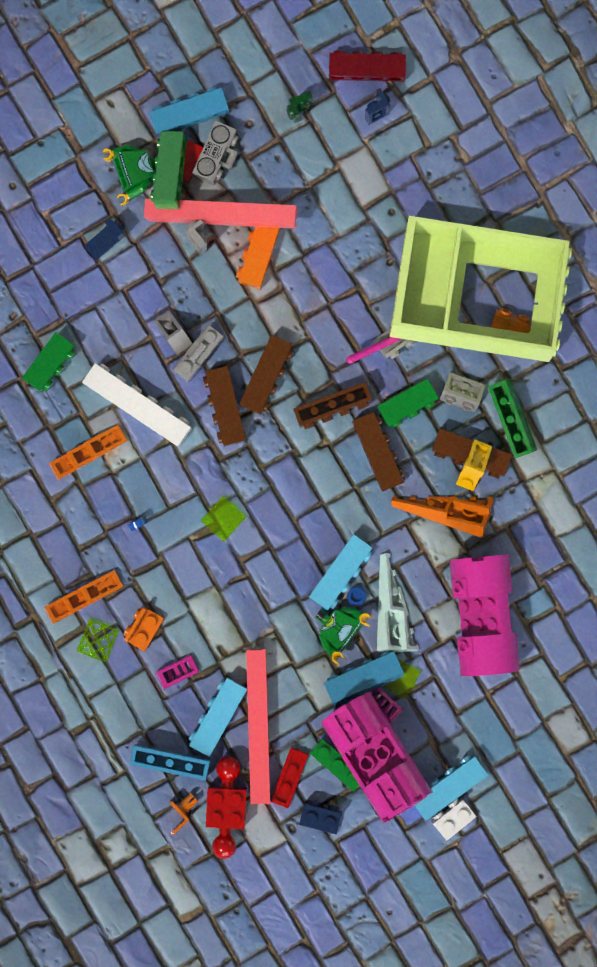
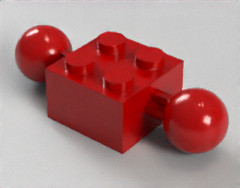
[206,756,247,859]

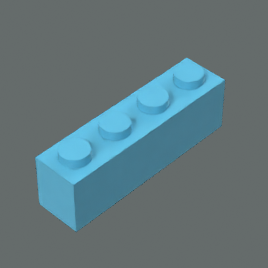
[309,534,373,610]
[188,677,247,757]
[415,755,488,821]

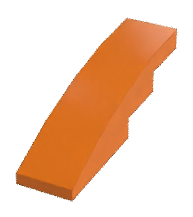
[49,425,127,480]
[44,570,123,624]

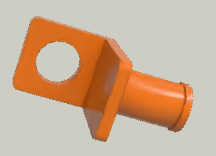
[169,793,199,835]

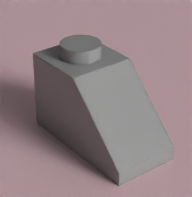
[154,310,192,355]

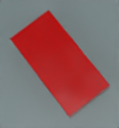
[183,140,203,183]

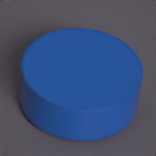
[128,516,147,531]
[347,586,366,606]

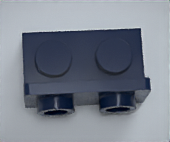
[365,88,391,125]
[299,800,342,834]

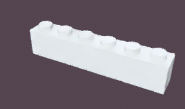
[82,363,192,447]

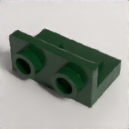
[286,91,313,123]

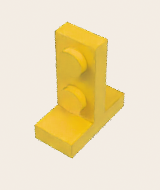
[456,439,492,491]

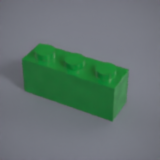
[22,332,76,393]
[377,378,439,428]
[309,737,359,792]

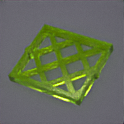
[77,619,119,662]

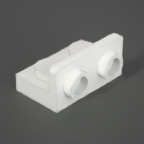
[432,798,477,841]

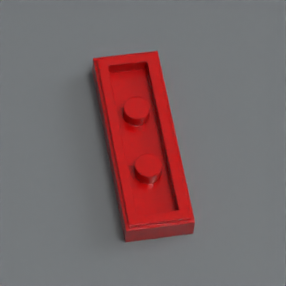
[270,747,309,808]

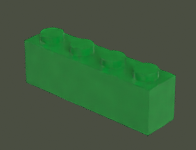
[150,131,187,209]
[488,378,537,459]

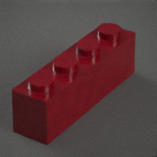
[329,50,406,82]

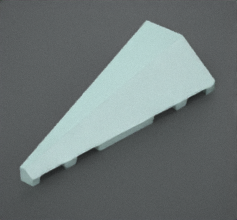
[377,553,419,653]

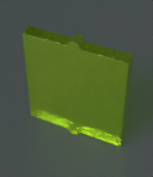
[201,496,246,542]
[383,658,421,699]

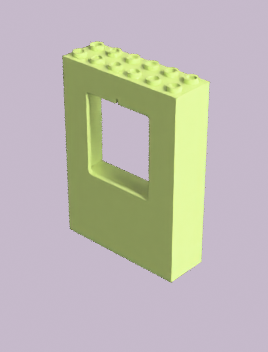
[390,216,572,362]

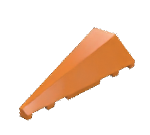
[391,496,494,538]

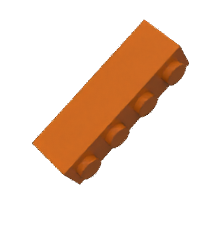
[236,227,280,290]

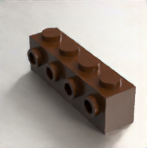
[293,382,372,430]

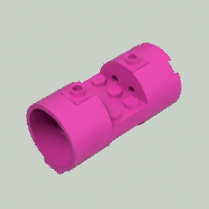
[450,555,520,676]
[321,692,433,824]

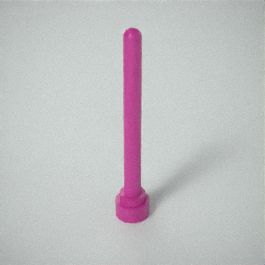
[346,337,402,364]

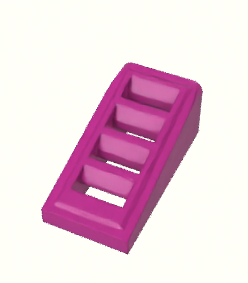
[155,655,199,690]
[370,687,403,723]

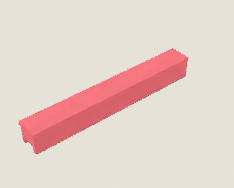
[144,198,298,229]
[246,648,270,804]

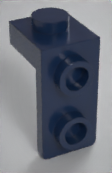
[84,218,125,260]

